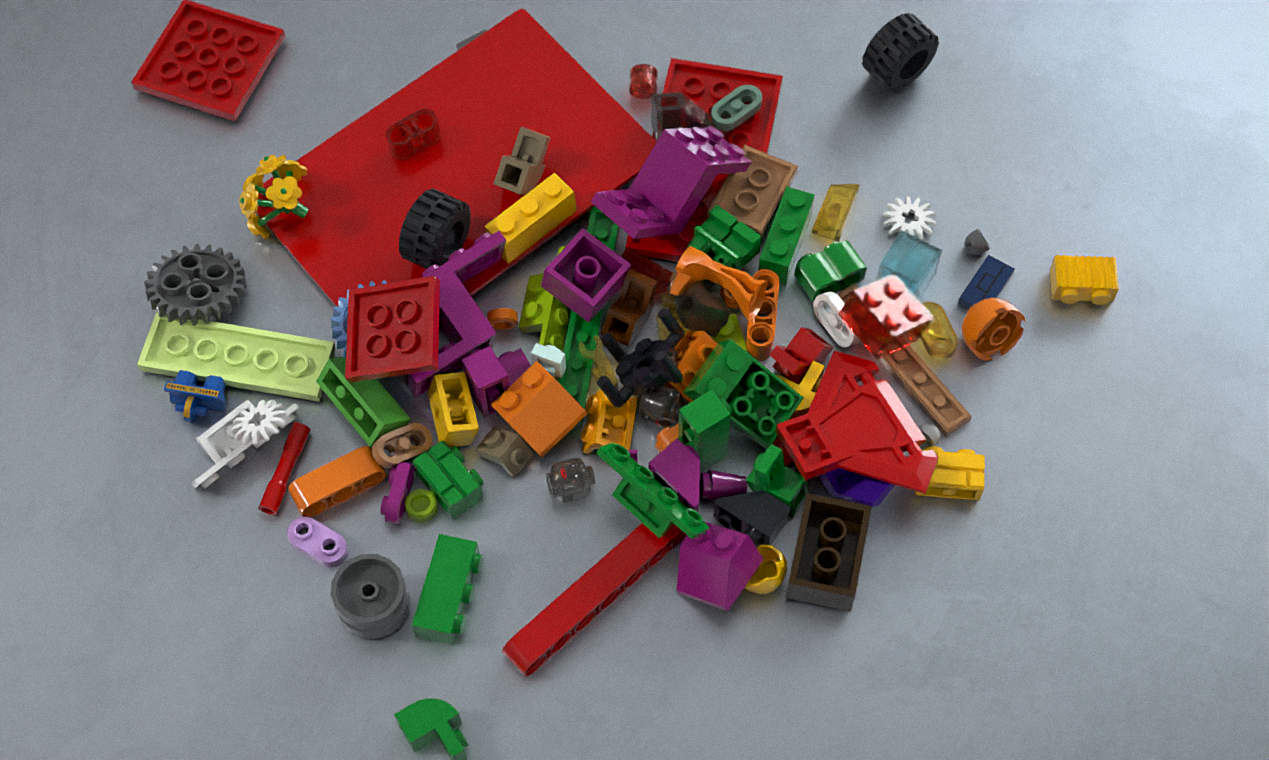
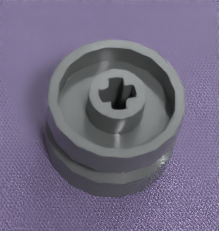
[331,554,410,639]

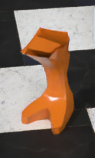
[670,246,768,325]

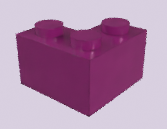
[462,346,531,418]

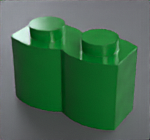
[794,240,867,303]

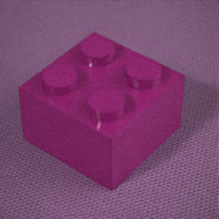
[541,228,631,323]

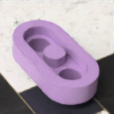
[287,517,348,567]

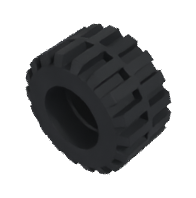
[862,13,939,91]
[398,188,471,269]

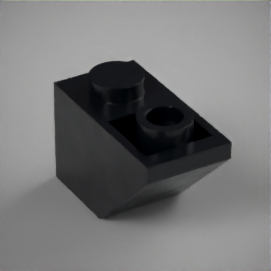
[713,490,791,546]

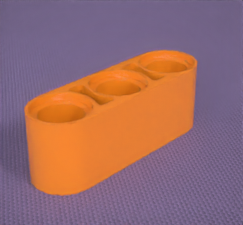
[746,269,779,361]
[288,446,387,518]

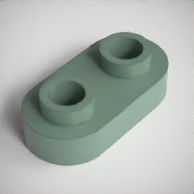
[711,85,762,131]

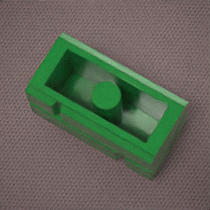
[412,441,484,519]

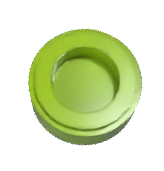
[405,489,438,523]

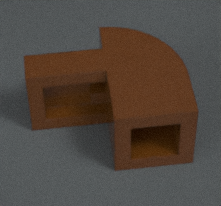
[601,269,658,347]

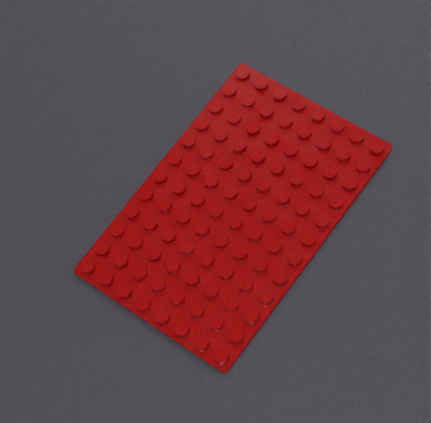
[256,9,657,307]

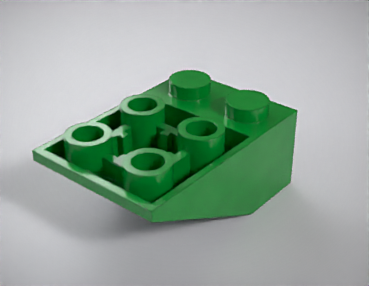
[683,339,804,449]

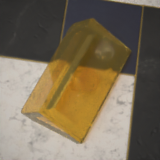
[811,184,860,242]

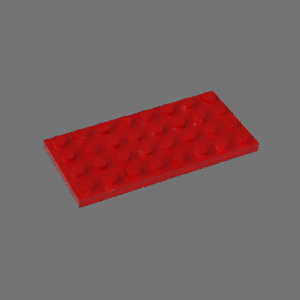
[625,58,783,271]

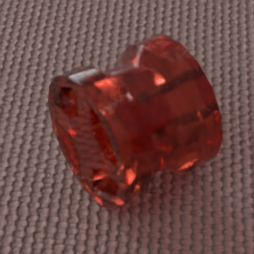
[629,64,658,99]

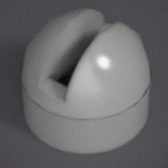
[918,423,941,450]

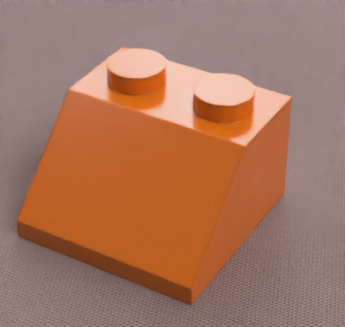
[491,361,588,457]

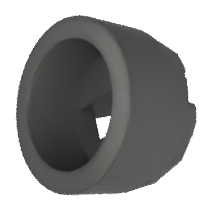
[964,229,990,255]

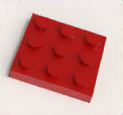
[345,275,440,382]

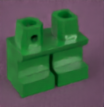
[687,204,761,270]

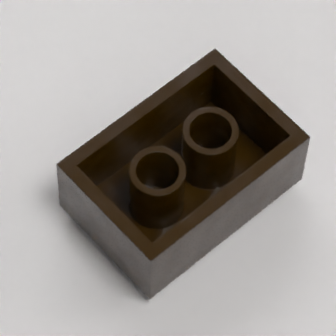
[786,493,872,612]

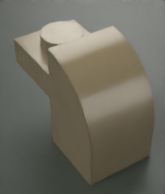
[494,127,551,195]

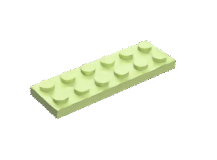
[137,312,336,402]

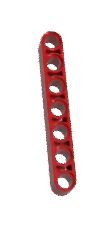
[502,523,687,677]

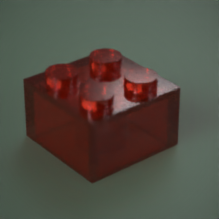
[838,273,934,360]

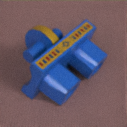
[164,370,228,423]

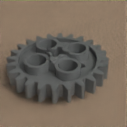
[144,244,247,326]

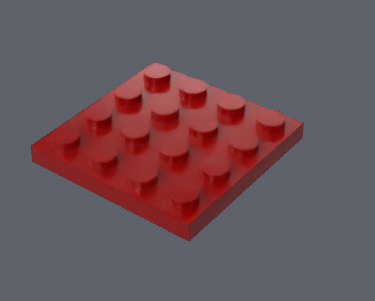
[131,0,286,122]

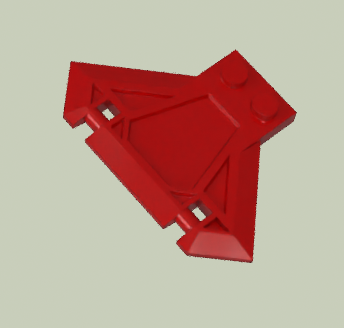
[776,350,938,494]

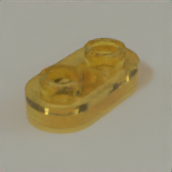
[913,302,958,360]

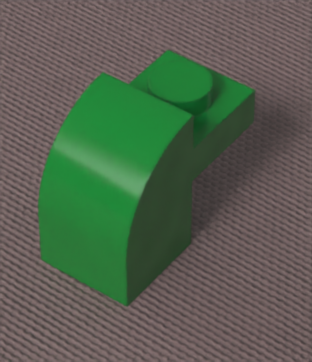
[746,444,809,518]
[394,698,468,760]

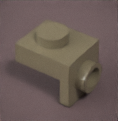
[475,426,533,477]

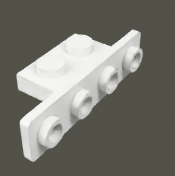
[191,399,299,489]

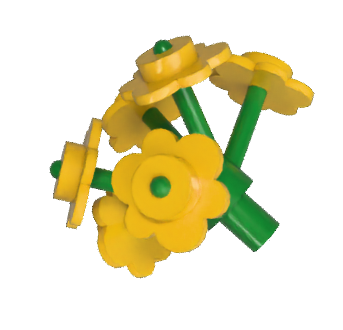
[239,155,309,240]

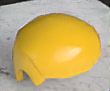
[744,545,787,595]

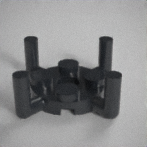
[596,308,685,408]

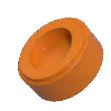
[487,308,518,331]

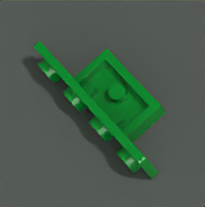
[596,443,709,539]

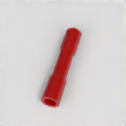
[258,422,311,515]

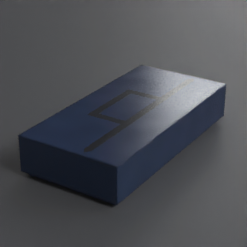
[958,255,1015,309]

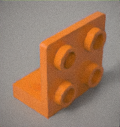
[664,330,717,403]

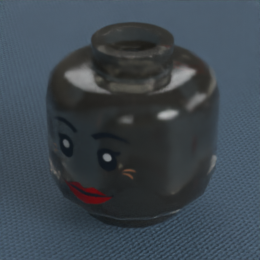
[637,385,686,428]
[546,458,595,503]

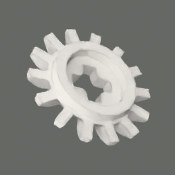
[883,196,936,242]
[231,400,287,445]

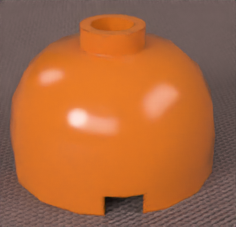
[961,297,1025,361]

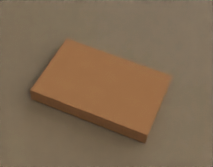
[707,145,799,239]

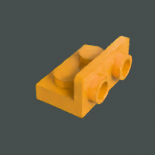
[581,389,638,454]

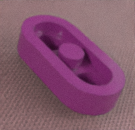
[380,462,415,525]

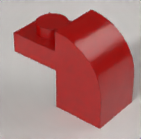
[770,327,834,385]

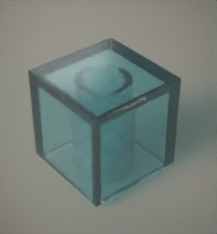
[875,230,942,308]

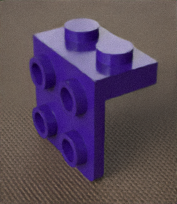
[819,456,907,507]

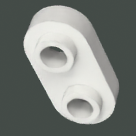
[813,292,862,347]

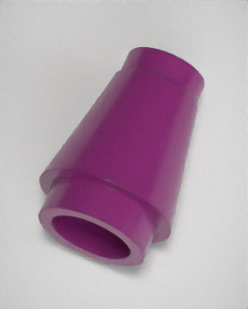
[699,469,748,502]

